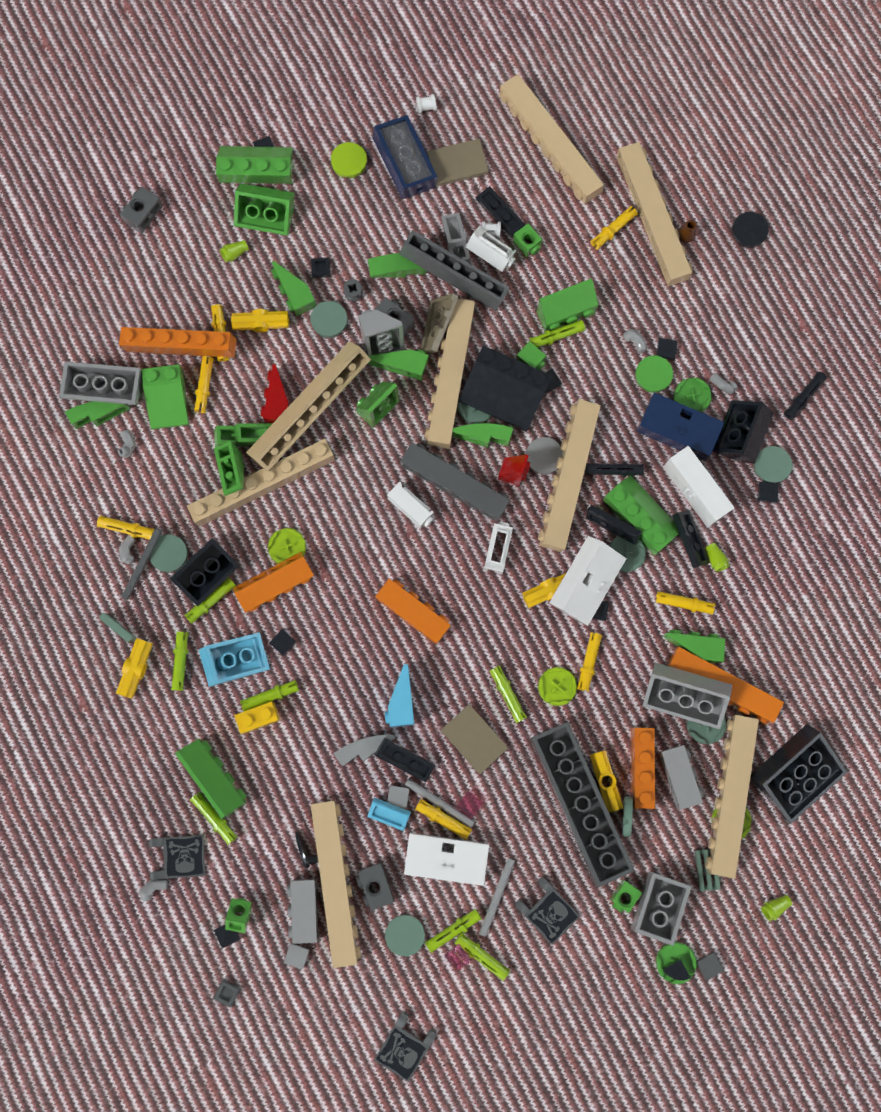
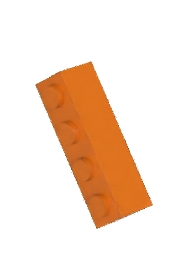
[233,552,314,613]
[375,578,451,645]
[631,728,655,809]

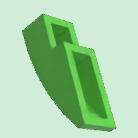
[368,253,427,278]
[65,402,130,429]
[214,423,273,448]
[452,423,513,448]

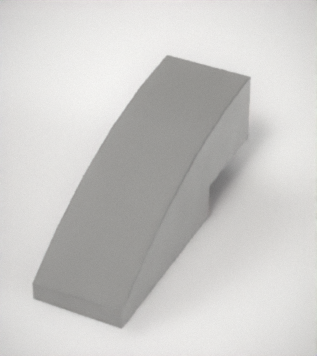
[441,213,471,264]
[333,735,395,766]

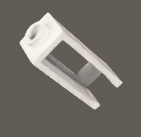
[466,226,517,272]
[387,482,434,529]
[484,522,513,575]

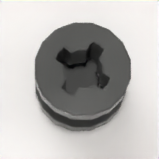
[343,279,363,302]

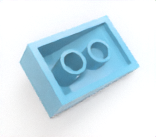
[199,632,270,687]
[385,664,414,728]

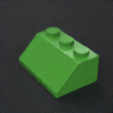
[234,183,295,235]
[537,278,598,331]

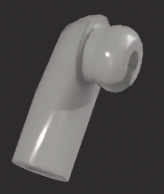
[710,373,737,394]

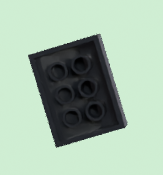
[458,345,552,432]
[750,724,848,824]

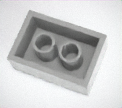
[631,871,692,946]

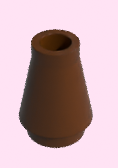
[678,220,696,243]

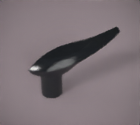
[295,831,319,869]

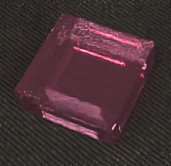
[456,791,484,819]
[444,944,472,971]

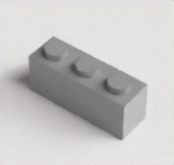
[658,745,704,810]
[287,878,319,944]

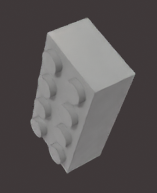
[643,662,732,729]

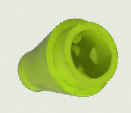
[220,240,249,263]
[705,543,730,573]
[761,895,793,921]

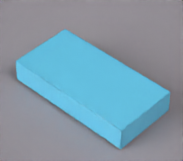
[367,797,411,831]

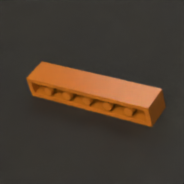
[119,327,237,358]
[666,647,784,725]

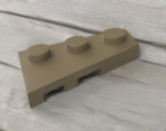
[421,293,459,354]

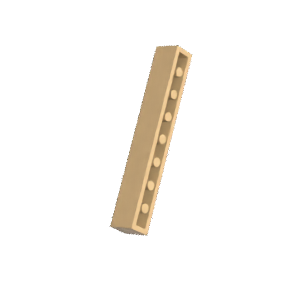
[499,74,604,205]
[616,142,693,286]
[425,299,475,449]
[246,341,371,472]
[538,399,601,552]
[187,439,335,527]
[705,715,759,879]
[311,800,361,968]

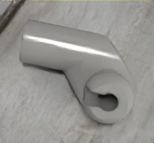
[623,329,647,353]
[118,430,136,458]
[119,535,136,564]
[139,879,168,901]

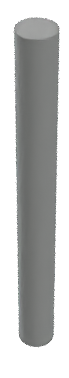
[405,779,475,828]
[479,858,515,937]

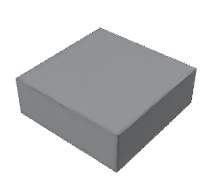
[388,785,410,808]
[284,943,310,970]

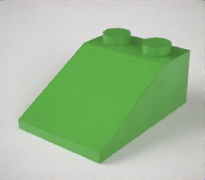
[141,364,189,430]
[356,382,399,428]

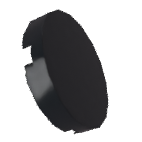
[731,212,769,248]

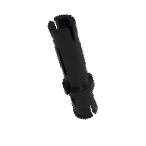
[783,371,827,421]
[586,462,644,477]

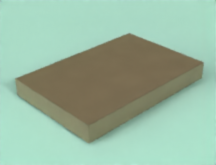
[427,139,489,187]
[440,704,508,775]

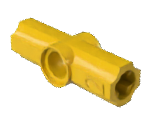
[231,309,289,332]
[522,573,566,609]
[116,638,153,699]
[589,750,623,812]

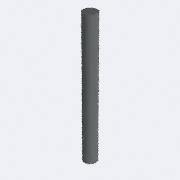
[121,528,162,600]

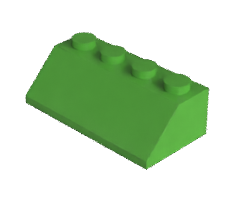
[216,146,293,184]
[603,475,679,556]
[175,739,247,819]

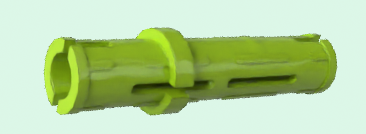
[529,320,585,347]
[184,577,236,624]
[171,632,189,691]
[489,665,527,723]
[240,680,299,711]
[190,792,238,845]
[425,909,482,953]
[454,933,510,981]

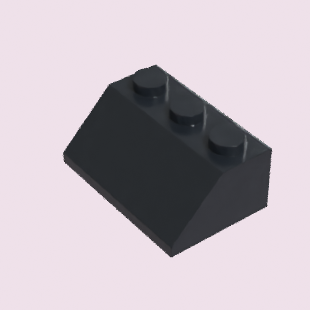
[712,400,774,464]
[170,537,240,607]

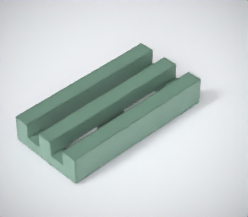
[99,612,136,644]
[694,849,721,891]

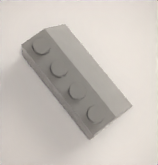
[358,310,404,357]
[59,362,143,405]

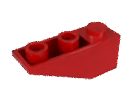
[261,364,290,423]
[498,455,531,486]

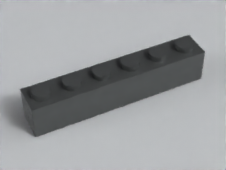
[399,230,510,311]
[400,443,510,523]

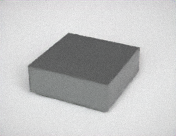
[696,952,724,981]
[213,979,241,1008]

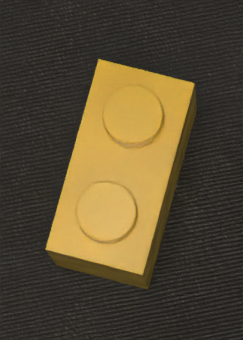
[234,701,281,734]

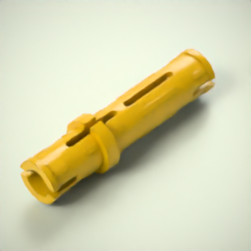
[590,206,638,250]
[211,304,229,362]
[194,356,214,413]
[97,515,155,540]
[655,591,715,615]
[577,632,602,692]
[415,799,472,840]

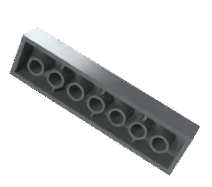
[530,722,635,888]

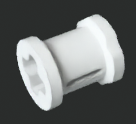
[416,94,437,114]
[482,221,501,239]

